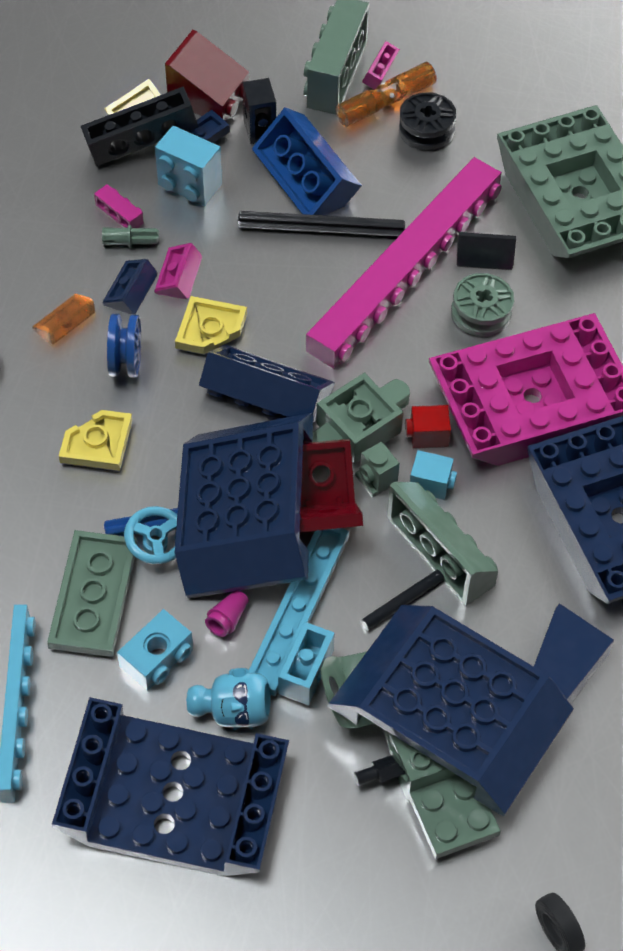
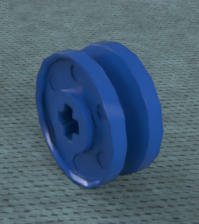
[107,314,142,378]

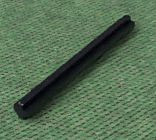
[238,211,405,236]

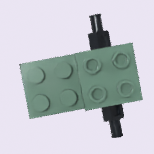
[353,730,501,859]

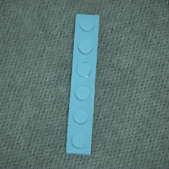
[249,528,349,696]
[0,605,36,803]

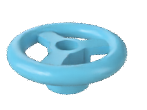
[124,506,177,564]

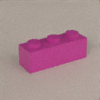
[362,41,400,91]
[94,184,144,228]

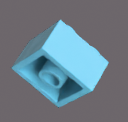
[155,126,222,206]

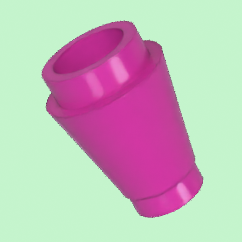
[205,591,249,637]

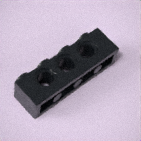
[80,86,199,166]

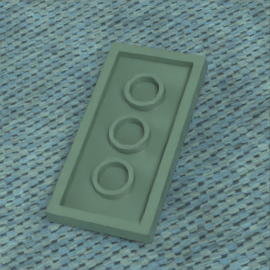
[47,530,138,657]

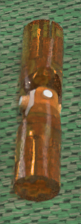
[335,61,437,127]

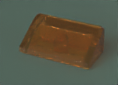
[32,294,95,345]

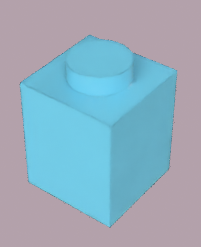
[410,450,457,500]

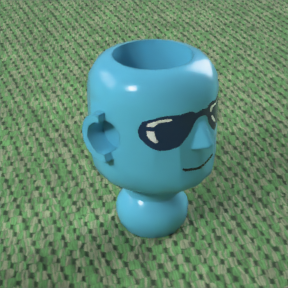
[186,668,271,730]

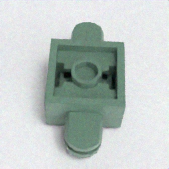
[310,372,410,464]

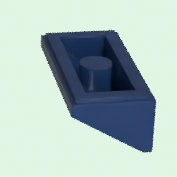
[102,259,158,314]

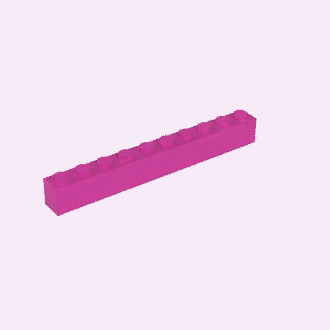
[306,157,502,369]

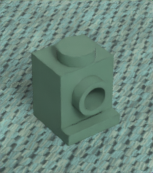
[355,442,400,497]

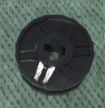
[399,92,456,150]

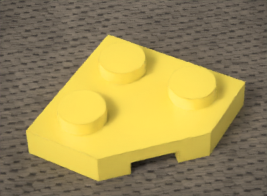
[175,296,247,354]
[59,410,132,471]

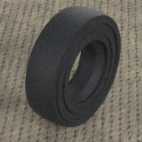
[535,892,586,951]

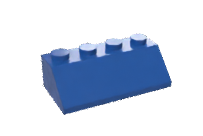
[252,107,362,216]

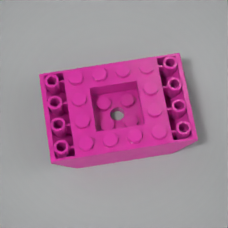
[429,313,623,466]

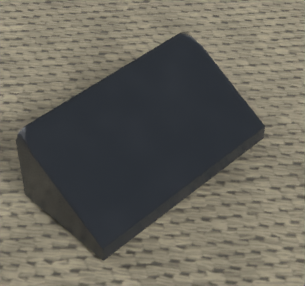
[456,232,516,270]

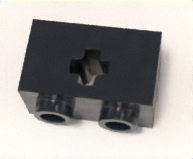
[242,78,276,144]

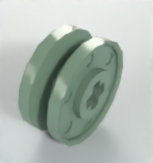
[451,273,515,337]

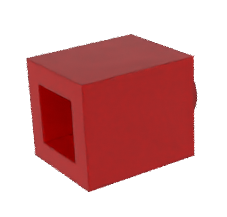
[405,405,451,449]

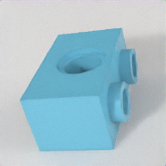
[117,609,193,691]
[278,621,335,706]

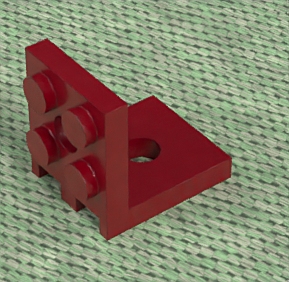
[300,439,363,532]

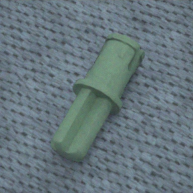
[102,225,159,248]

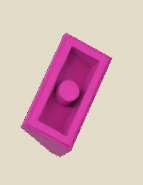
[154,243,202,299]

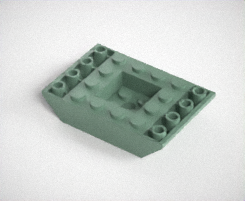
[497,105,623,258]

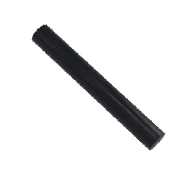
[361,569,444,631]

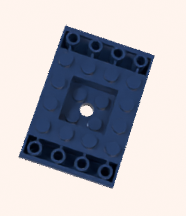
[527,416,623,604]

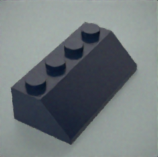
[199,345,335,423]

